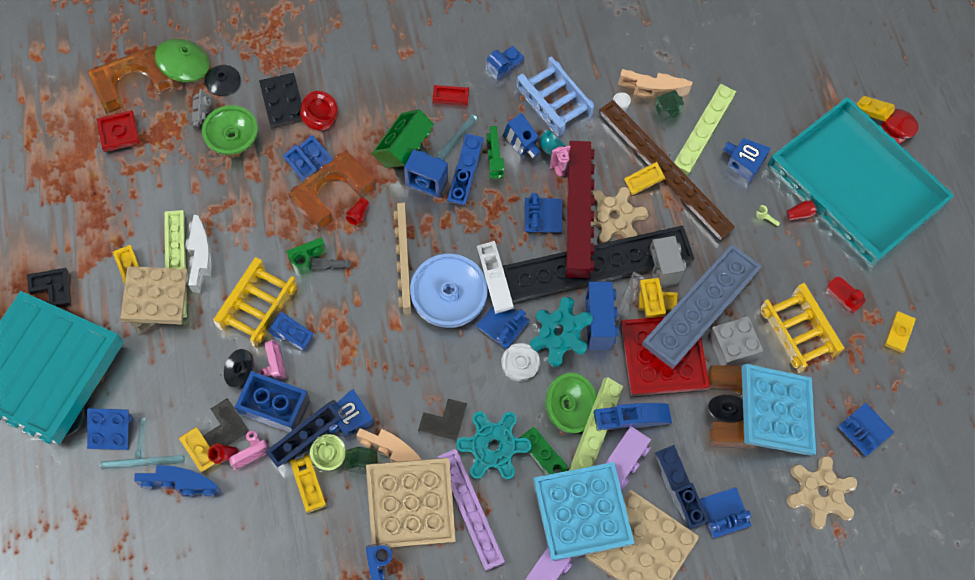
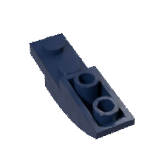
[654,445,709,529]

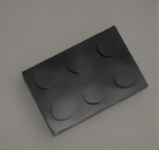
[259,73,303,129]

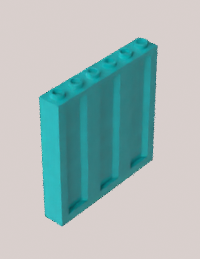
[0,291,125,445]

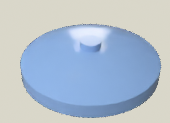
[410,254,487,328]

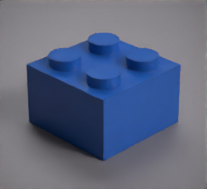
[404,150,448,198]

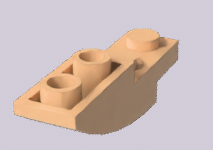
[618,69,693,99]
[356,428,422,462]

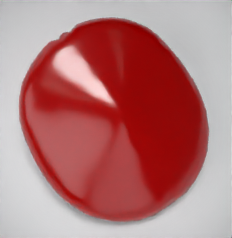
[300,91,338,131]
[881,109,919,144]

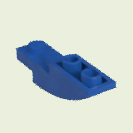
[447,133,484,206]
[593,403,672,431]
[134,465,221,497]

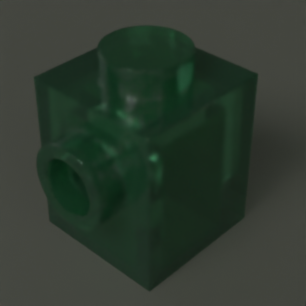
[654,90,684,121]
[345,446,378,474]

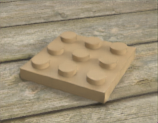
[120,266,188,324]

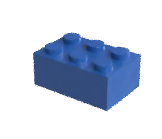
[585,282,619,350]
[235,371,310,433]

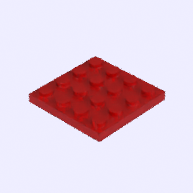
[620,317,710,396]

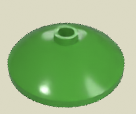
[155,39,210,82]
[202,105,258,155]
[545,373,597,433]

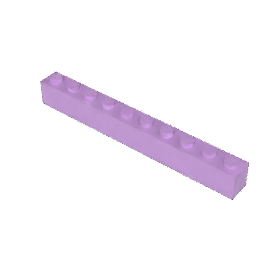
[525,426,651,580]

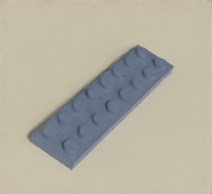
[642,244,762,369]

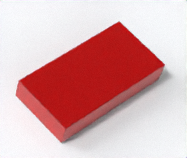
[432,85,469,106]

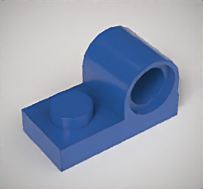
[486,46,524,79]
[268,312,314,350]
[366,543,392,580]

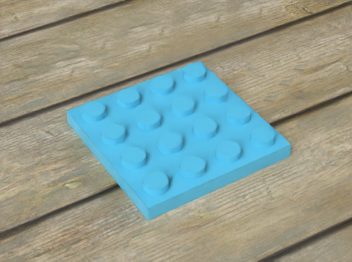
[742,364,816,456]
[533,462,634,562]

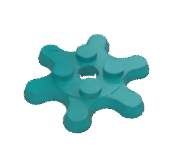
[530,297,593,367]
[456,411,531,479]

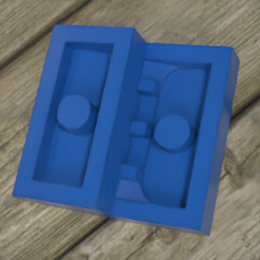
[283,135,336,182]

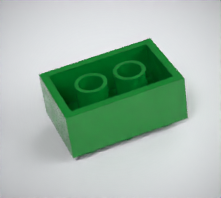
[371,109,435,168]

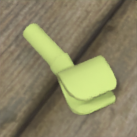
[756,205,780,226]

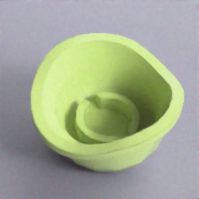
[310,434,346,470]

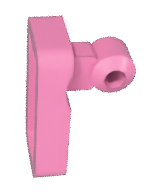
[258,340,287,381]
[228,431,269,469]

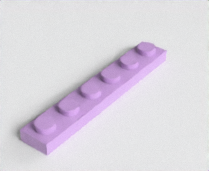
[437,449,505,571]

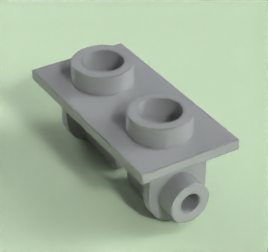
[191,89,212,128]

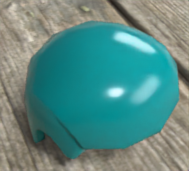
[540,130,566,155]

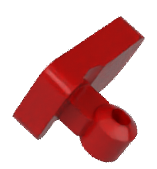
[826,276,866,313]

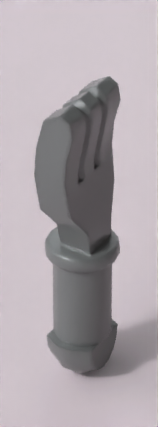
[310,258,351,270]

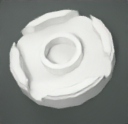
[501,343,540,382]

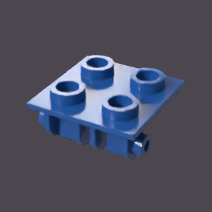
[525,193,562,233]
[476,307,530,349]
[838,403,894,457]
[87,408,132,450]
[700,487,752,539]

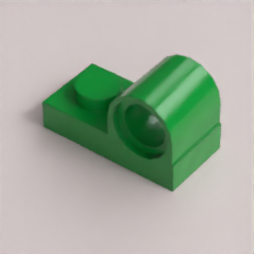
[286,237,326,275]

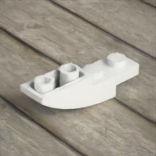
[185,215,212,293]
[477,241,514,314]

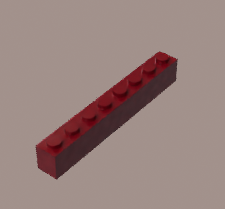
[566,141,595,278]

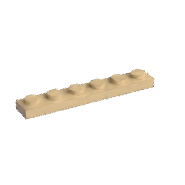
[394,203,411,315]

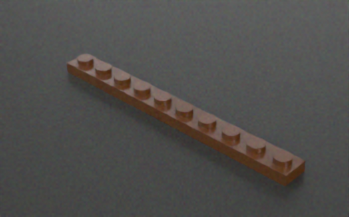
[599,100,735,240]

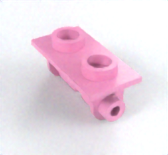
[550,146,570,177]

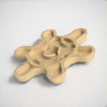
[591,187,648,244]
[786,456,858,530]

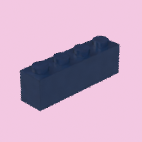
[265,399,347,468]

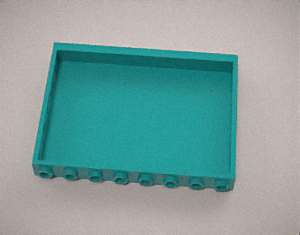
[767,97,954,267]

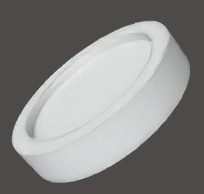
[613,92,631,109]

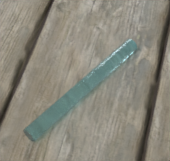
[435,114,477,159]
[100,455,185,470]

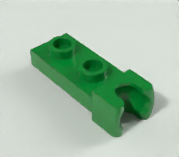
[486,126,505,179]
[519,427,569,475]

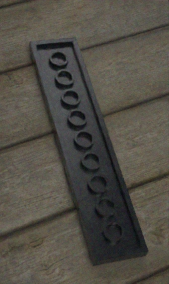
[502,225,695,303]

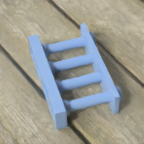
[516,56,594,137]

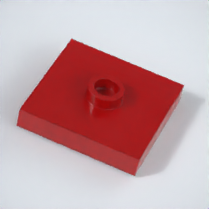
[96,110,140,152]

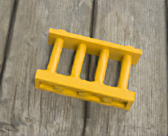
[213,257,297,347]
[761,283,845,373]

